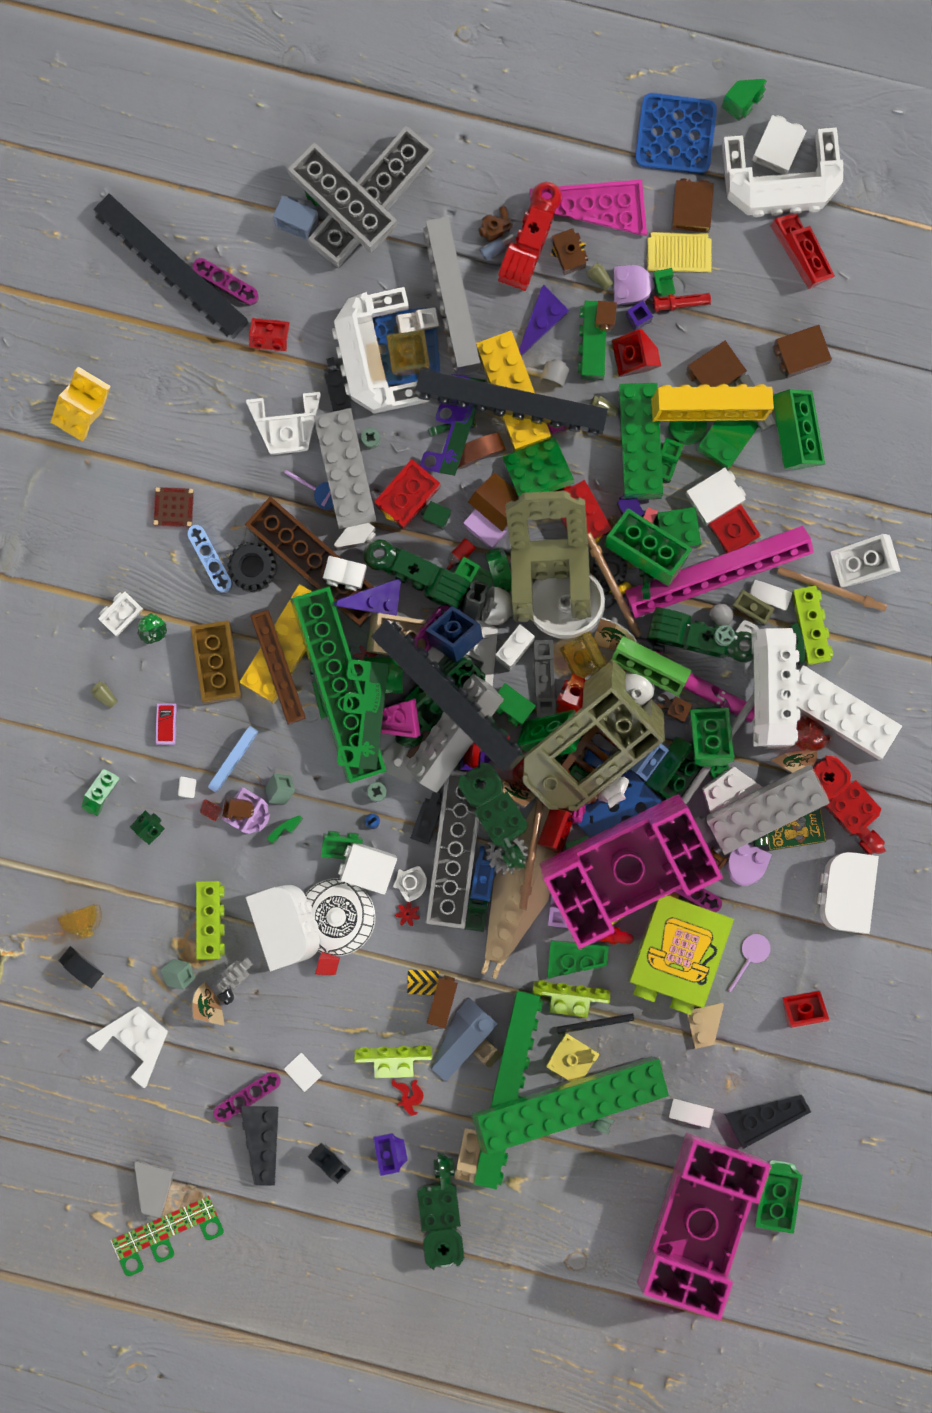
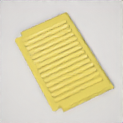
[647,232,712,272]

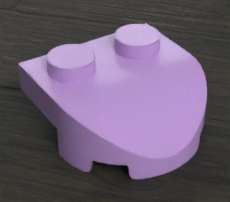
[614,265,655,305]
[222,786,270,834]
[726,844,772,886]

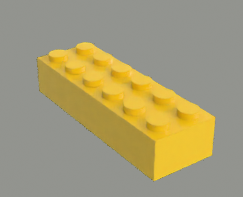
[476,330,551,452]
[651,384,774,421]
[240,584,312,704]

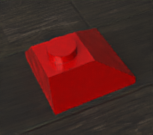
[612,329,661,377]

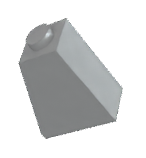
[134,1160,175,1220]

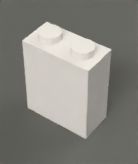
[752,115,807,174]
[685,468,746,526]
[495,625,535,671]
[338,843,397,895]

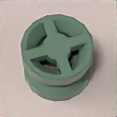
[361,428,380,449]
[714,625,735,646]
[367,782,387,802]
[590,1116,614,1135]

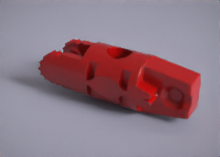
[598,927,634,945]

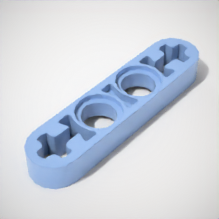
[188,525,232,593]
[208,726,258,793]

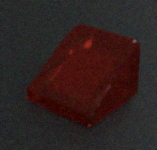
[200,800,223,821]

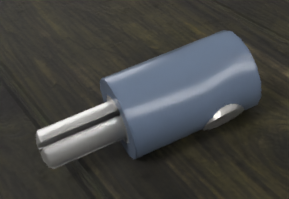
[480,234,515,261]

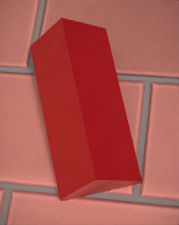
[770,214,835,289]

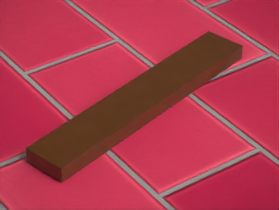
[250,610,306,725]

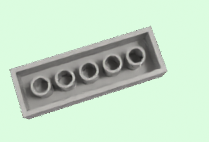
[288,142,397,253]
[313,408,376,530]
[406,674,504,793]
[707,764,829,855]

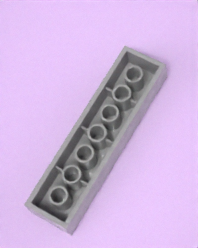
[308,126,435,268]
[423,216,480,375]
[426,771,484,929]

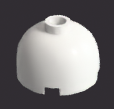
[481,586,513,625]
[625,671,655,706]

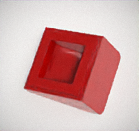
[315,952,340,975]

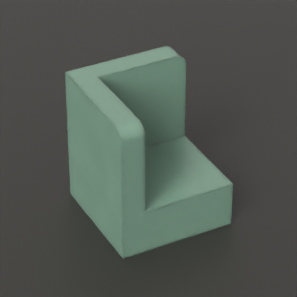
[265,774,295,805]
[161,959,195,990]

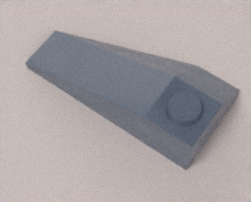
[431,998,498,1081]

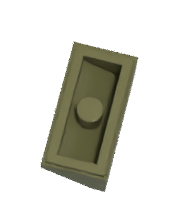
[732,589,775,626]

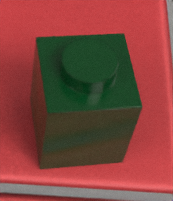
[421,501,451,530]

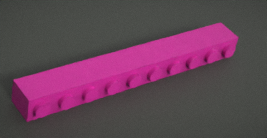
[625,526,814,618]

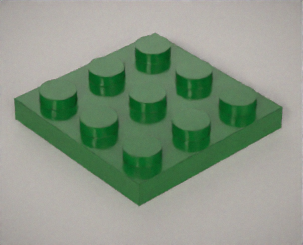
[502,437,575,497]

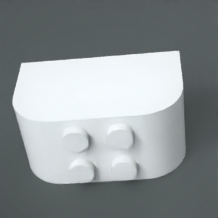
[817,852,879,934]
[246,885,320,971]

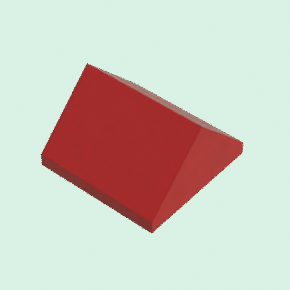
[537,809,573,854]
[782,991,829,1028]

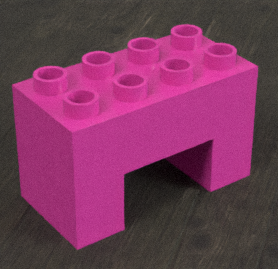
[539,794,723,949]
[637,1132,771,1321]

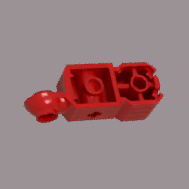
[498,182,562,291]
[813,755,886,855]

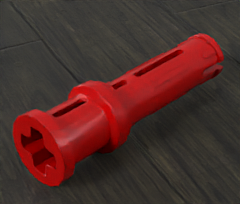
[653,293,711,313]

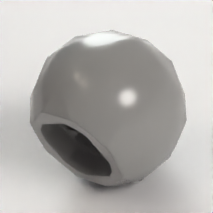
[709,604,733,626]

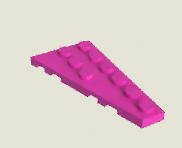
[529,179,647,236]

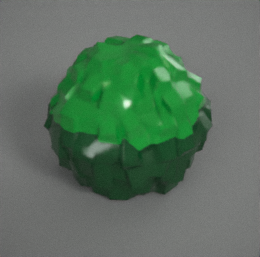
[137,613,167,644]

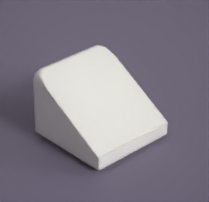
[178,777,196,798]

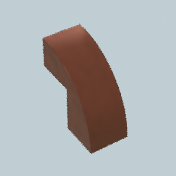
[458,432,506,469]

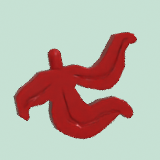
[392,1079,424,1116]

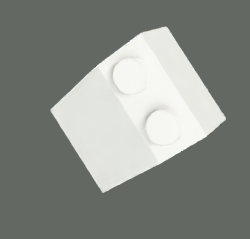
[831,534,901,588]

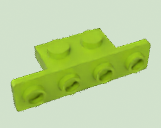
[533,980,610,1018]
[354,1045,432,1078]

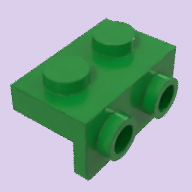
[321,831,363,859]

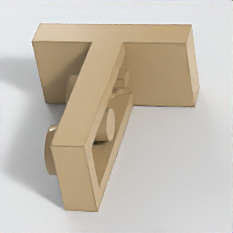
[454,1128,480,1183]

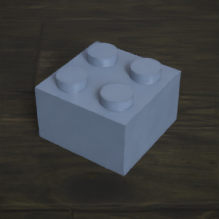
[273,196,319,241]

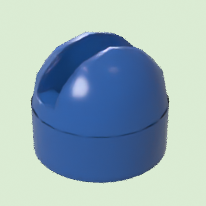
[365,813,380,829]

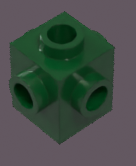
[130,810,165,845]

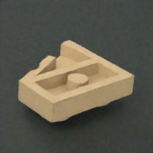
[687,1003,724,1049]

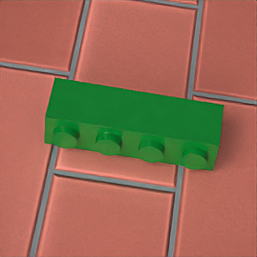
[578,300,606,380]

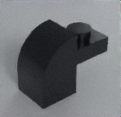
[58,946,104,989]
[307,1143,351,1184]

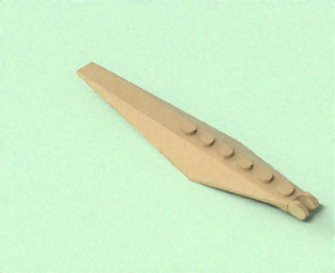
[481,749,585,979]

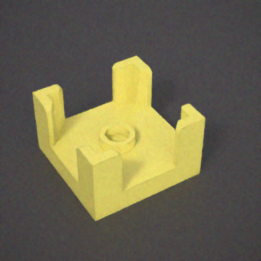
[546,1033,600,1082]

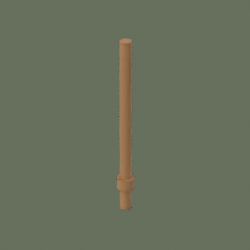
[587,532,642,638]
[777,566,887,612]
[519,797,544,910]

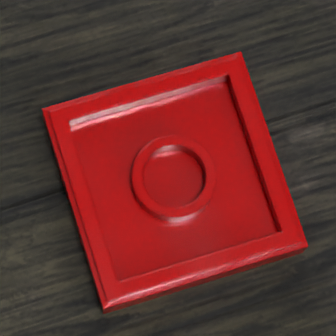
[708,504,761,554]

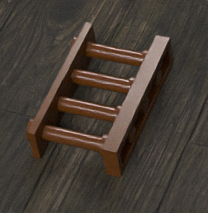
[559,724,620,804]

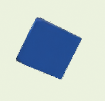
[584,747,611,768]

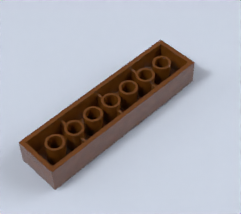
[245,496,373,628]

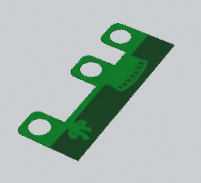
[337,660,389,770]

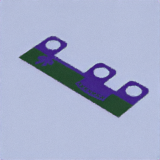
[420,374,486,476]

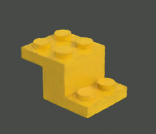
[50,367,111,442]

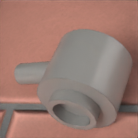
[526,359,569,388]

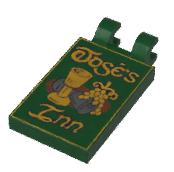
[753,808,826,851]

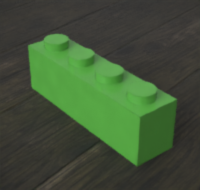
[610,636,692,697]

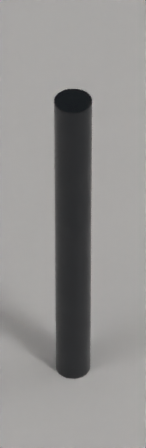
[557,1013,635,1034]

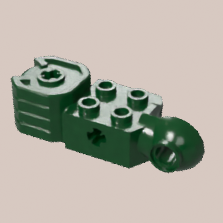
[363,539,470,610]
[647,607,754,663]
[395,655,486,747]
[458,762,528,869]
[417,1152,464,1270]

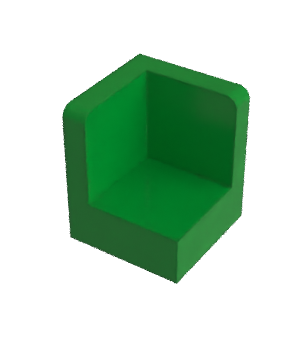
[652,268,675,297]

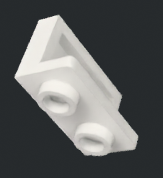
[98,592,144,637]

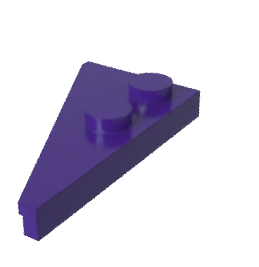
[519,285,569,357]
[333,579,401,616]

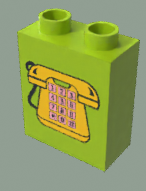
[627,896,734,1015]

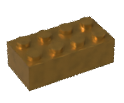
[190,620,242,704]

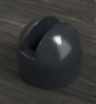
[217,988,234,1005]

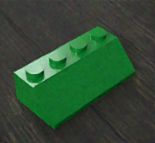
[773,389,825,469]
[605,509,692,587]

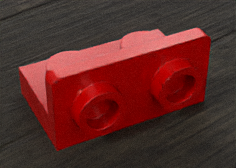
[249,318,290,351]

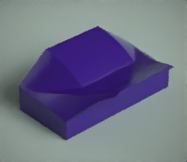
[373,1133,408,1176]

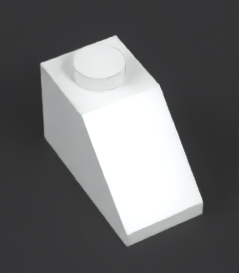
[334,523,376,550]

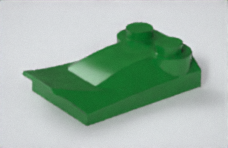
[690,707,734,767]
[754,1160,803,1234]

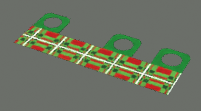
[111,1196,224,1277]

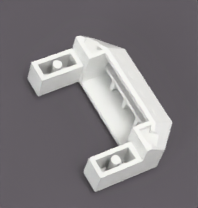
[722,127,843,217]
[332,287,429,414]
[751,628,800,750]

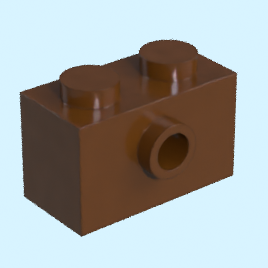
[551,228,588,275]

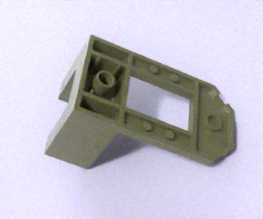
[506,491,591,622]
[523,659,665,811]

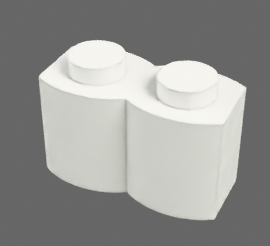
[323,556,367,591]

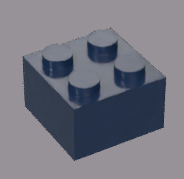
[426,606,483,662]

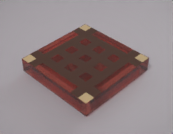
[154,487,194,527]

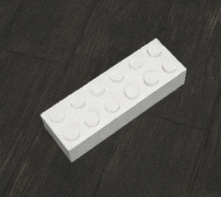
[783,665,902,760]

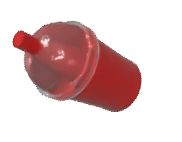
[447,538,476,570]

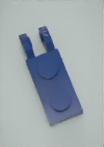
[470,846,497,901]

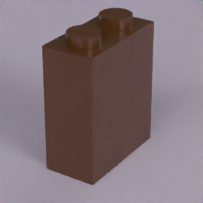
[671,178,714,233]
[773,325,832,378]
[686,340,747,387]
[468,473,519,532]
[427,975,458,1029]

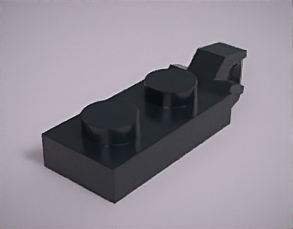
[324,357,352,412]
[410,791,442,845]

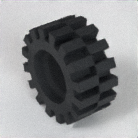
[592,552,628,588]

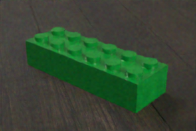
[618,383,663,500]

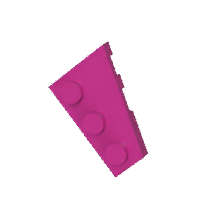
[381,699,420,738]

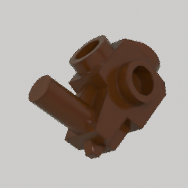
[479,206,513,241]

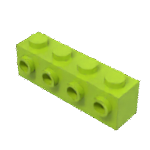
[792,586,833,667]
[196,881,225,959]

